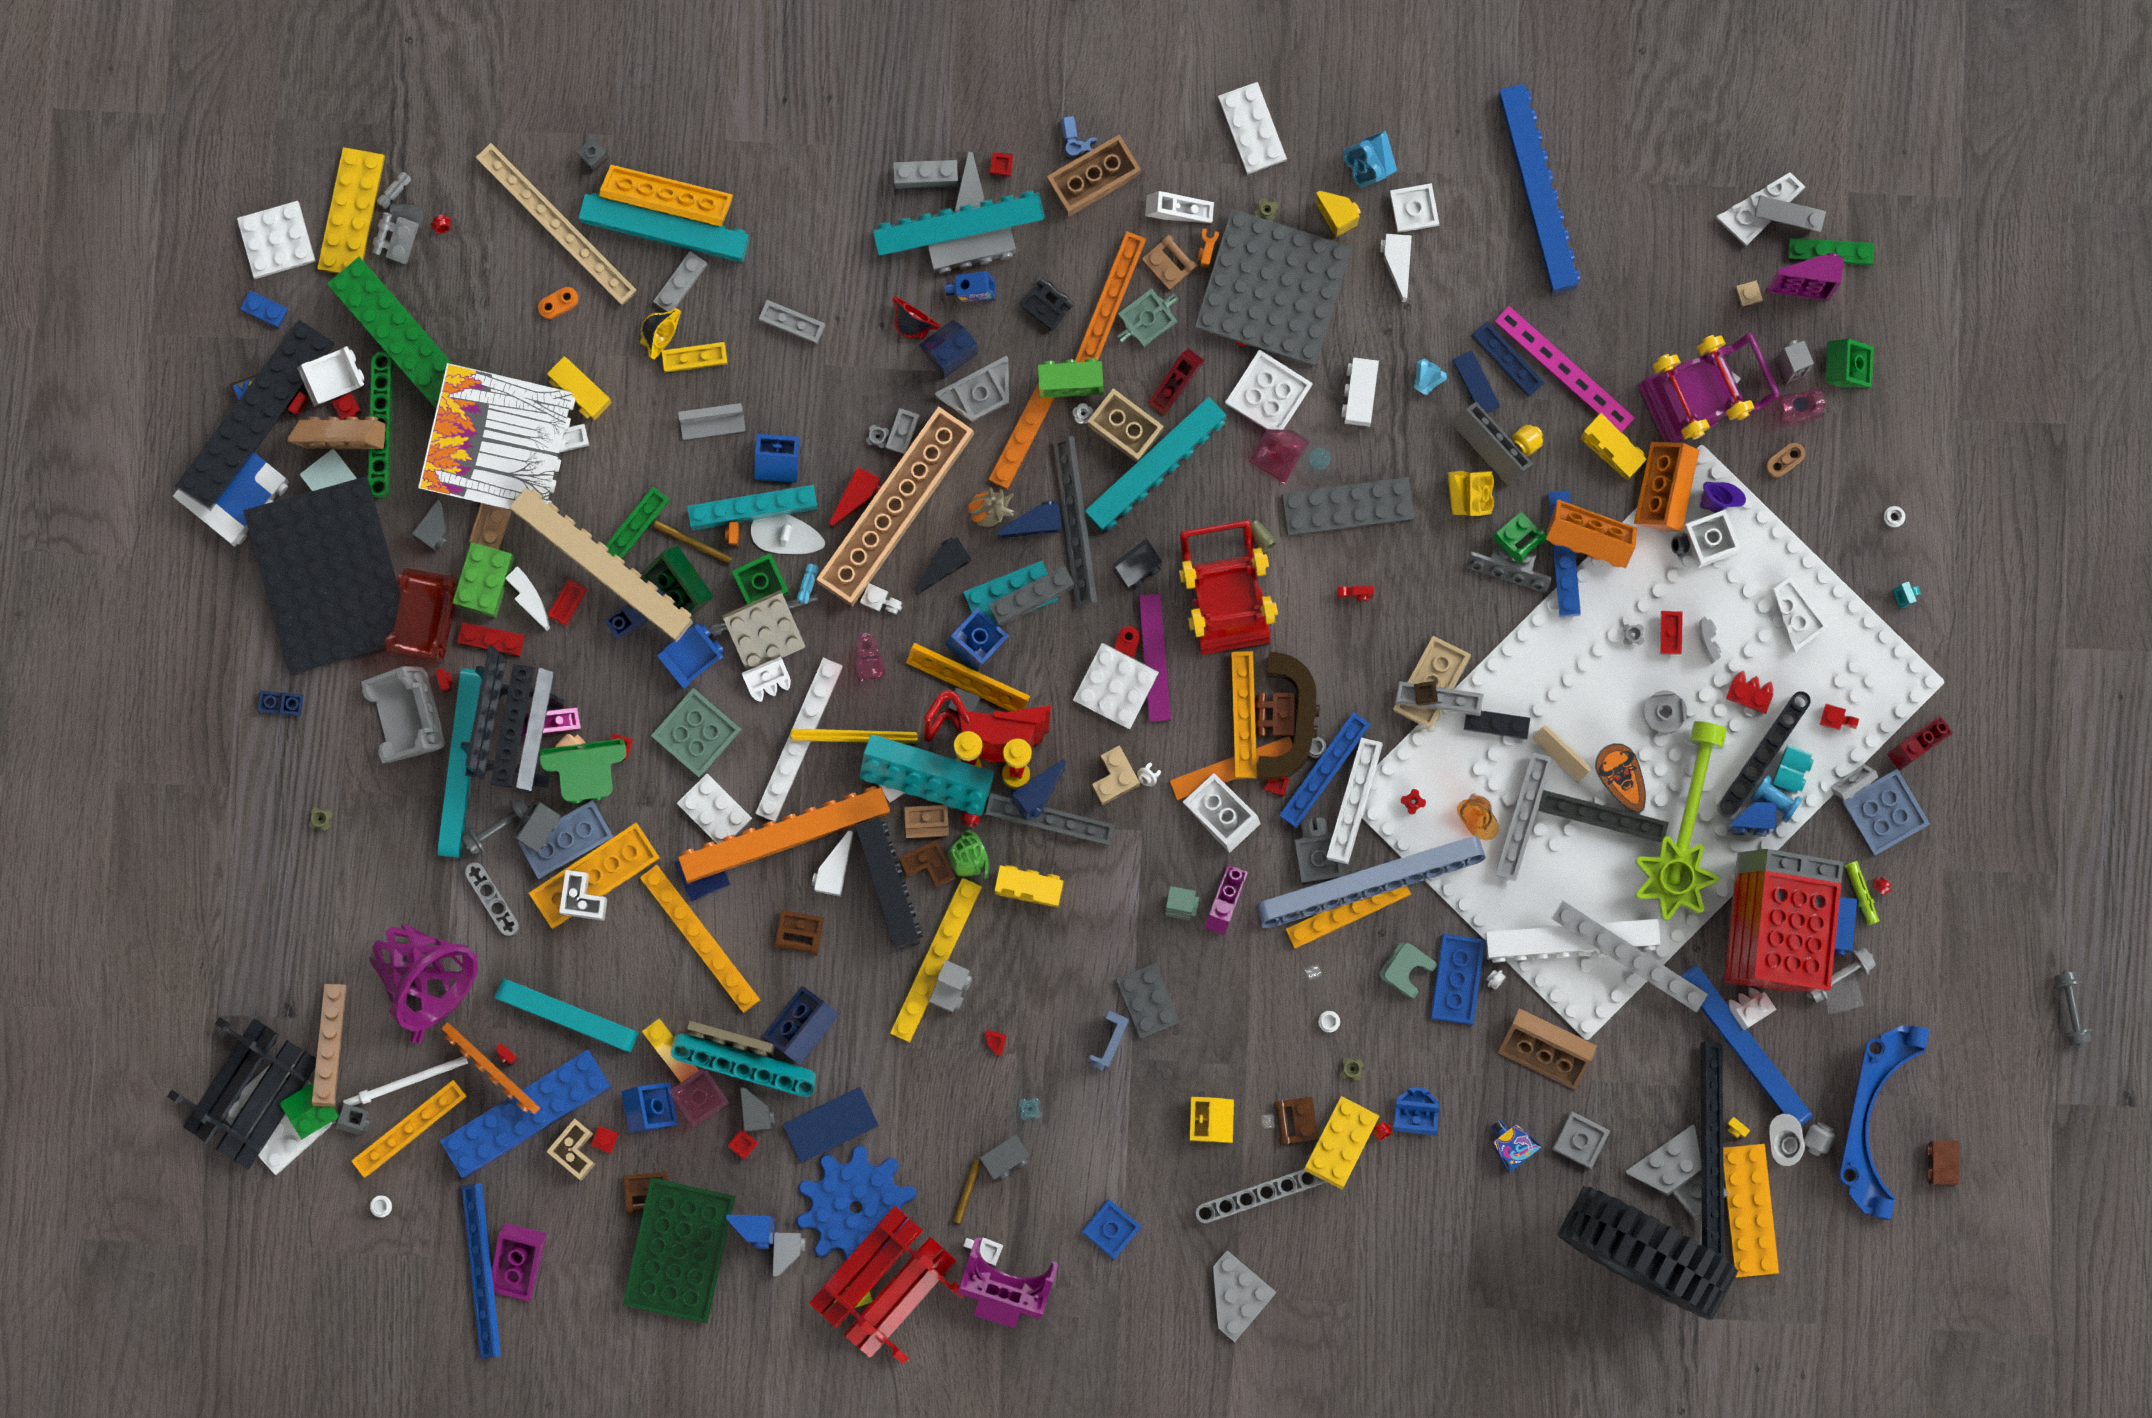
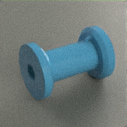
[1751,775,1803,823]

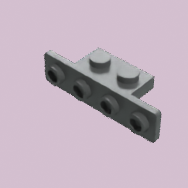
[1466,543,1551,593]

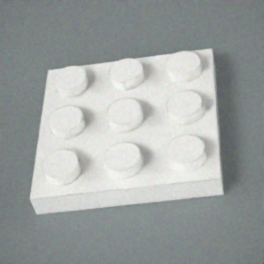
[237,201,316,279]
[1225,350,1313,438]
[1073,643,1159,729]

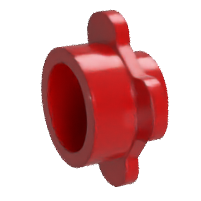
[1401,789,1426,815]

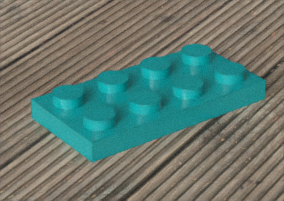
[963,561,1058,625]

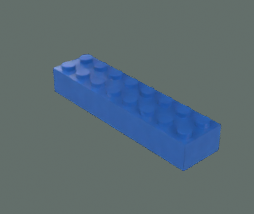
[440,1050,612,1179]

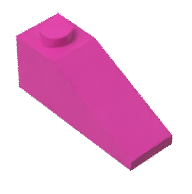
[521,708,581,740]

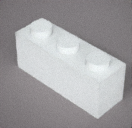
[1341,358,1379,427]

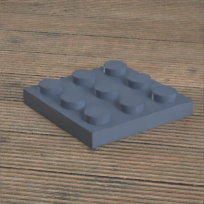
[1841,769,1930,856]

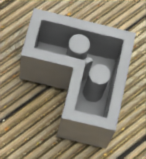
[929,960,972,1013]

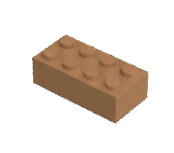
[1047,134,1141,217]

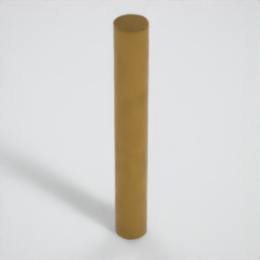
[953,1160,981,1224]

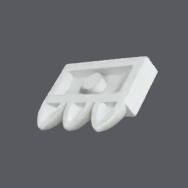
[742,656,791,702]
[1729,987,1777,1030]

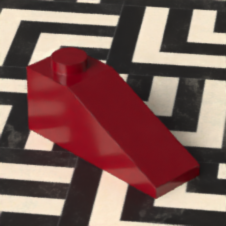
[1148,348,1205,416]

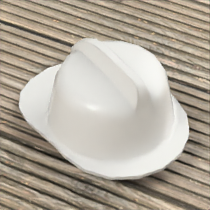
[1769,1114,1805,1166]

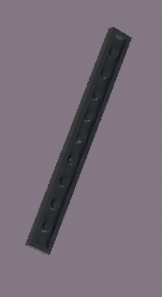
[1700,1042,1724,1258]

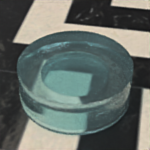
[1309,448,1331,470]

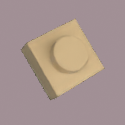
[1736,280,1763,308]

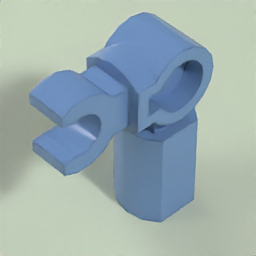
[1060,116,1097,158]

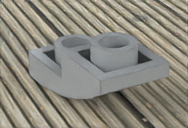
[1699,617,1721,664]

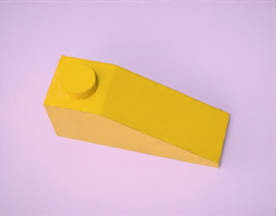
[642,1018,700,1084]

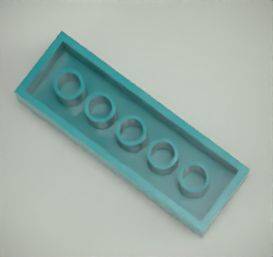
[859,734,994,816]

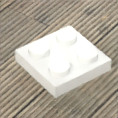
[1390,183,1439,233]

